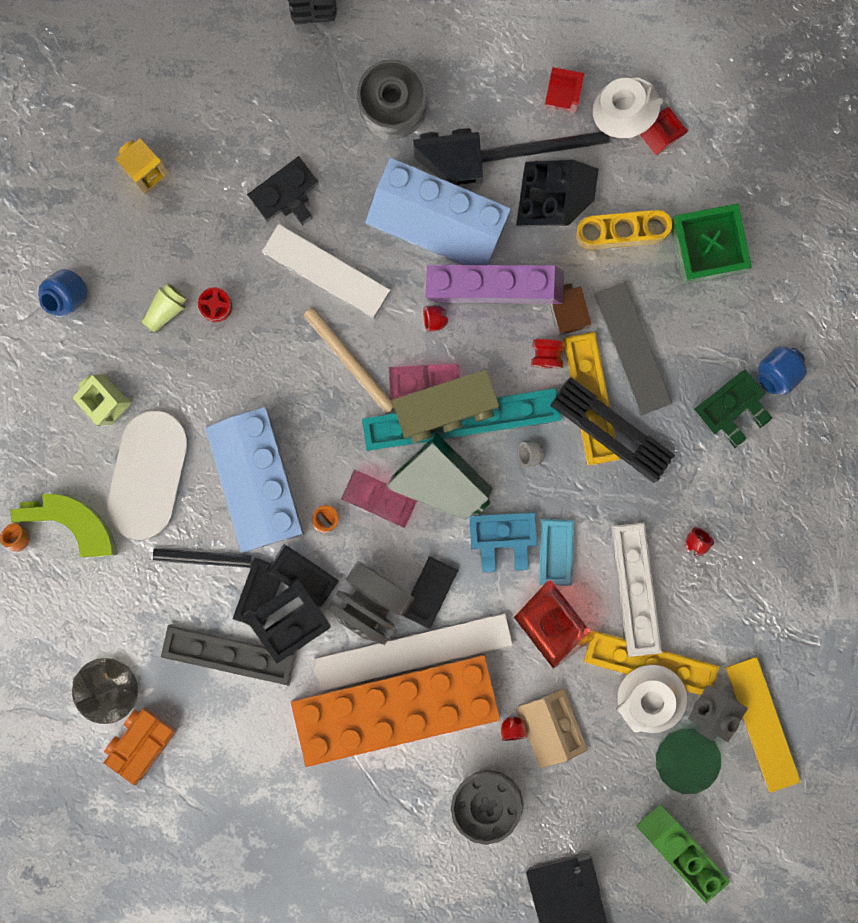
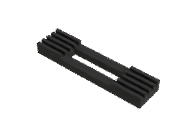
[550,377,675,483]

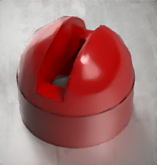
[423,305,448,332]
[685,527,714,556]
[500,717,527,741]

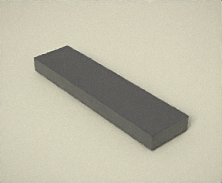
[594,282,672,416]
[161,625,297,686]

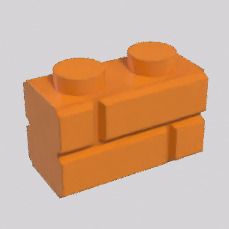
[103,707,178,786]

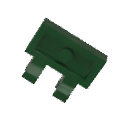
[693,369,772,449]

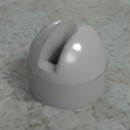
[517,440,546,467]

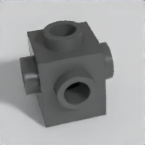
[688,685,748,742]

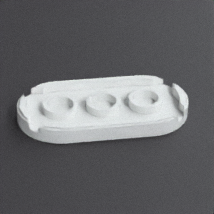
[107,411,188,540]

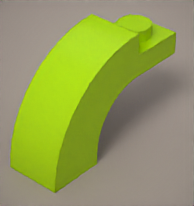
[10,494,117,558]

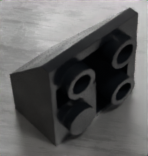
[413,128,483,186]
[516,159,599,227]

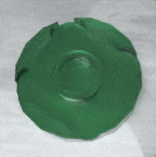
[655,728,721,794]

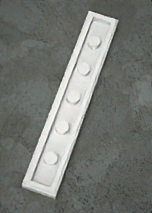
[313,613,513,691]

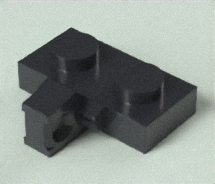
[247,156,319,226]

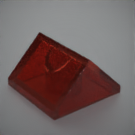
[514,580,594,669]

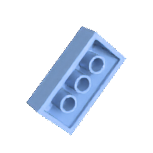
[365,158,511,265]
[205,407,304,553]

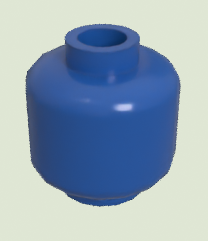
[38,269,87,317]
[758,346,807,395]

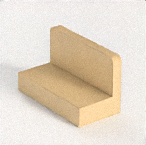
[517,689,588,768]

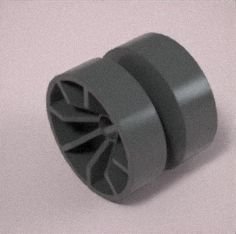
[357,59,427,139]

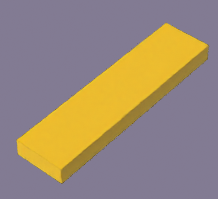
[563,332,620,466]
[583,630,720,695]
[724,657,801,793]

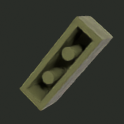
[392,369,499,443]

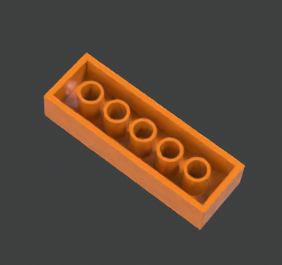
[290,654,500,767]

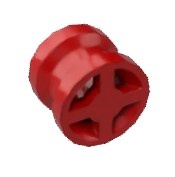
[198,287,233,323]
[531,339,565,369]

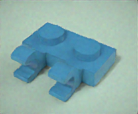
[469,513,537,573]

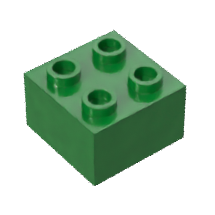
[671,203,752,285]

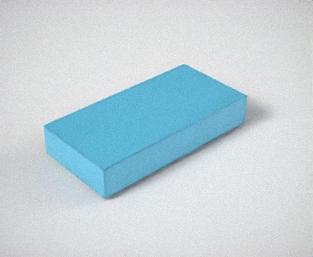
[539,519,574,586]

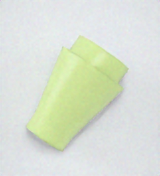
[141,283,187,333]

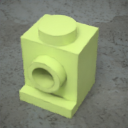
[72,374,133,426]

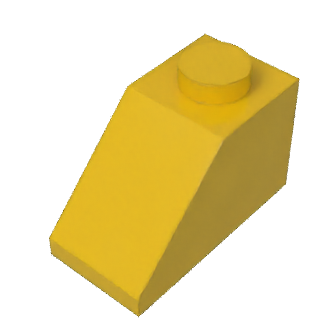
[115,138,169,194]

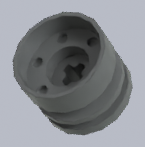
[327,561,415,646]
[450,770,524,845]

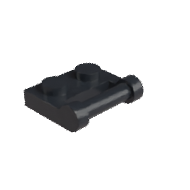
[243,577,331,664]

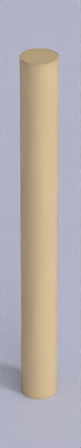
[303,307,395,414]

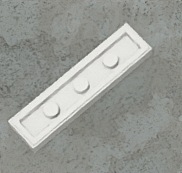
[262,224,390,319]
[611,522,662,657]

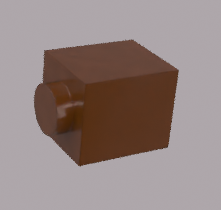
[549,283,592,336]

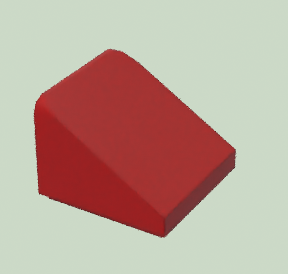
[640,106,688,155]

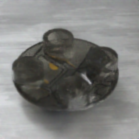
[72,658,138,724]

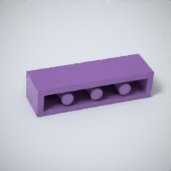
[425,265,564,304]

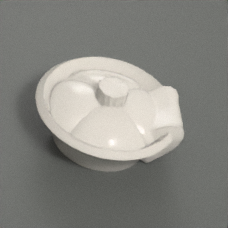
[593,76,663,138]
[616,665,687,733]

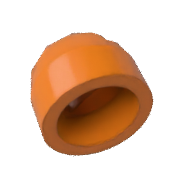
[311,505,339,533]
[0,523,29,552]

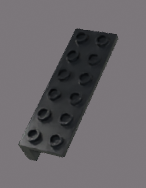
[526,853,607,923]

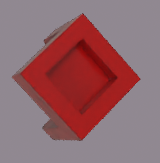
[544,67,584,113]

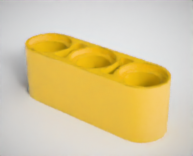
[575,210,672,250]

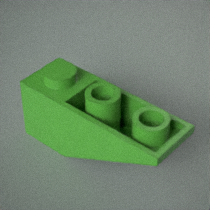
[636,804,730,904]

